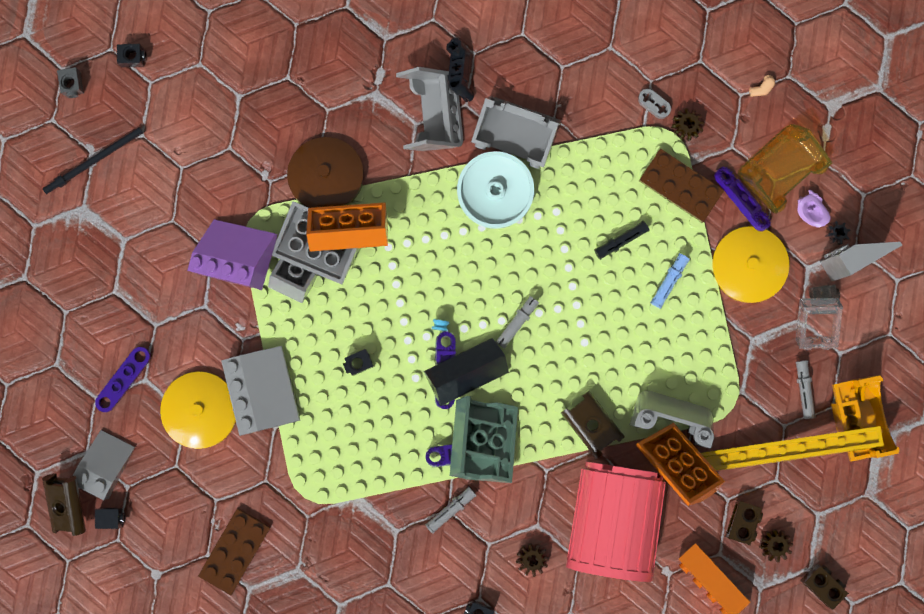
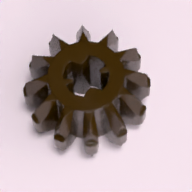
[671,108,704,141]
[759,529,793,562]
[516,543,549,577]

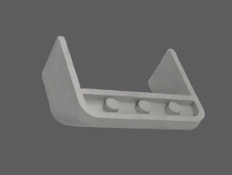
[396,67,463,151]

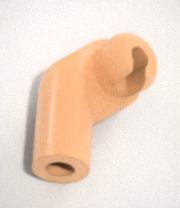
[749,75,775,97]

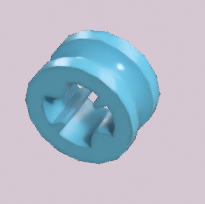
[431,319,450,332]

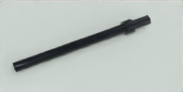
[42,127,143,195]

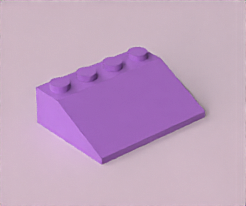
[187,219,278,290]

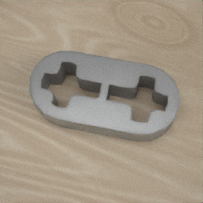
[638,89,671,119]

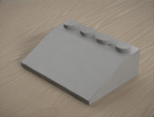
[272,201,360,285]
[820,242,902,281]
[221,346,301,436]

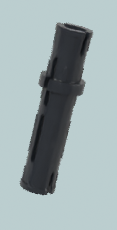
[594,221,650,260]

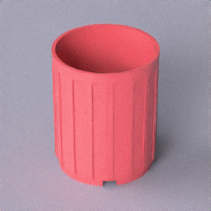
[566,461,666,582]

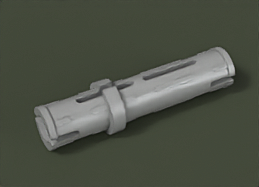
[495,296,539,349]
[795,360,816,419]
[425,486,477,534]

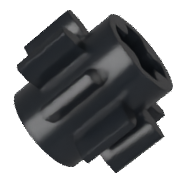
[825,221,851,245]

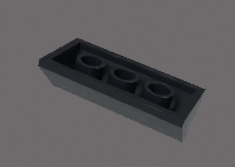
[424,338,509,406]

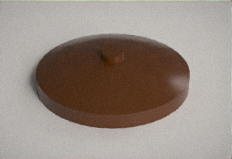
[287,137,364,208]

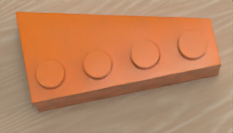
[678,543,750,614]

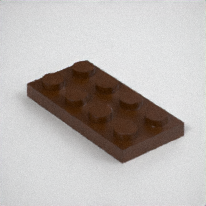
[639,148,724,223]
[198,508,271,596]

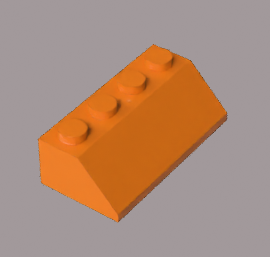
[306,202,388,251]

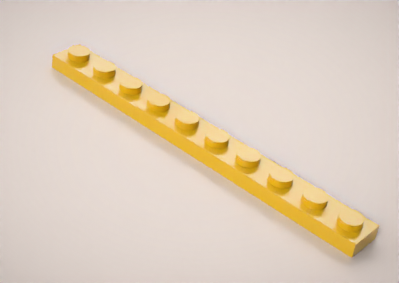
[701,426,884,471]

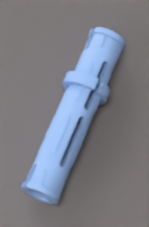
[650,253,690,309]

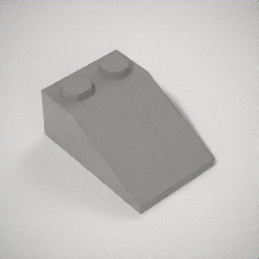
[268,259,318,303]
[73,430,135,500]

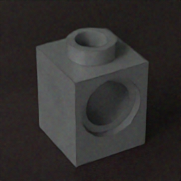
[57,67,84,98]

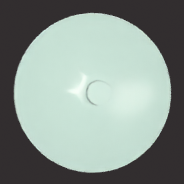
[457,151,534,229]

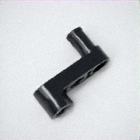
[446,38,474,102]

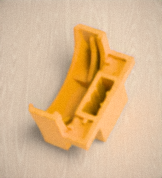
[831,376,899,461]

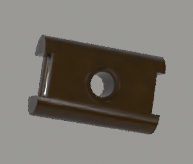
[561,391,625,459]
[42,474,86,536]

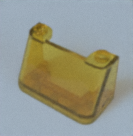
[738,124,832,214]

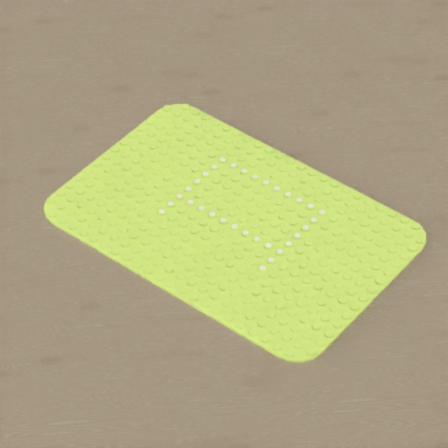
[246,127,739,504]

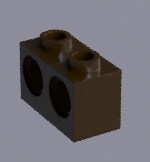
[725,500,763,546]
[800,564,849,610]

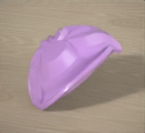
[797,190,830,227]

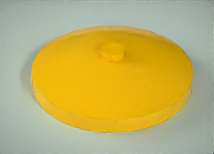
[712,226,789,303]
[160,372,236,449]

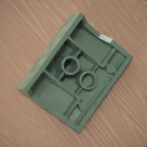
[449,396,518,483]

